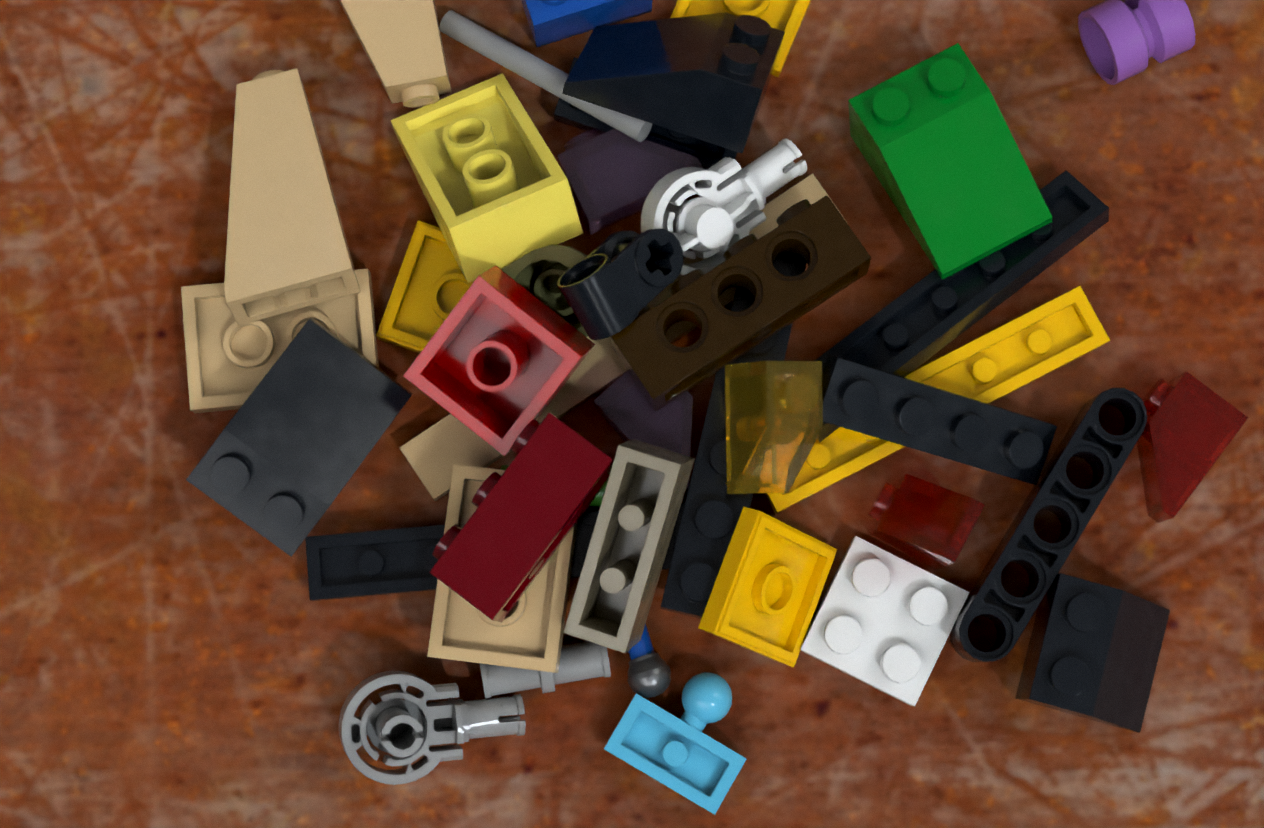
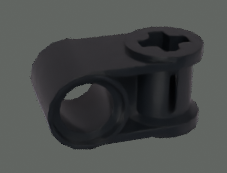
[557,229,683,340]

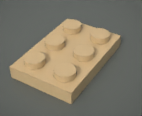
[181,269,379,413]
[427,464,578,673]

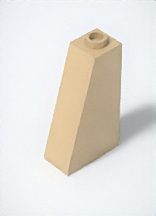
[339,0,452,108]
[224,68,361,325]

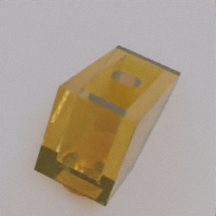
[725,361,823,494]

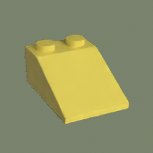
[390,73,583,283]

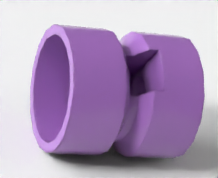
[1078,0,1196,85]

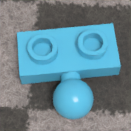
[604,672,747,815]

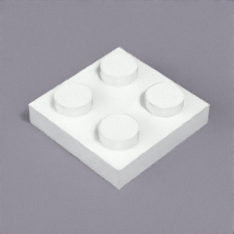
[800,536,970,707]

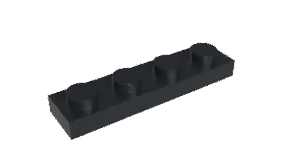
[808,354,1057,486]

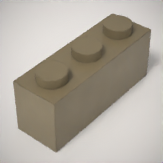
[563,439,695,653]

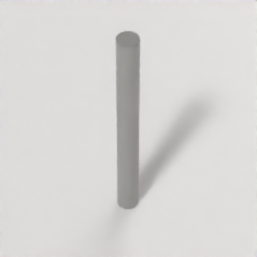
[439,10,652,142]

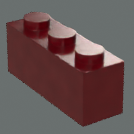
[429,412,614,623]

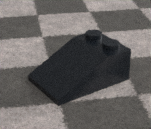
[562,12,785,153]
[186,318,413,557]

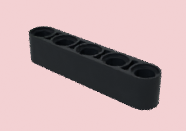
[950,388,1147,662]

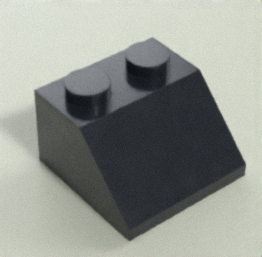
[1015,573,1170,733]

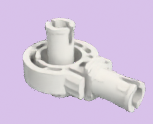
[641,138,807,275]

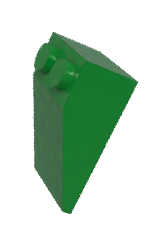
[848,43,1052,280]

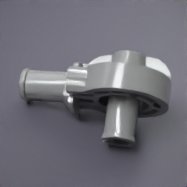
[339,671,526,785]

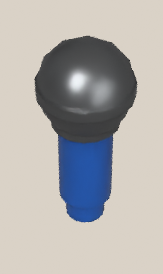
[627,624,671,698]

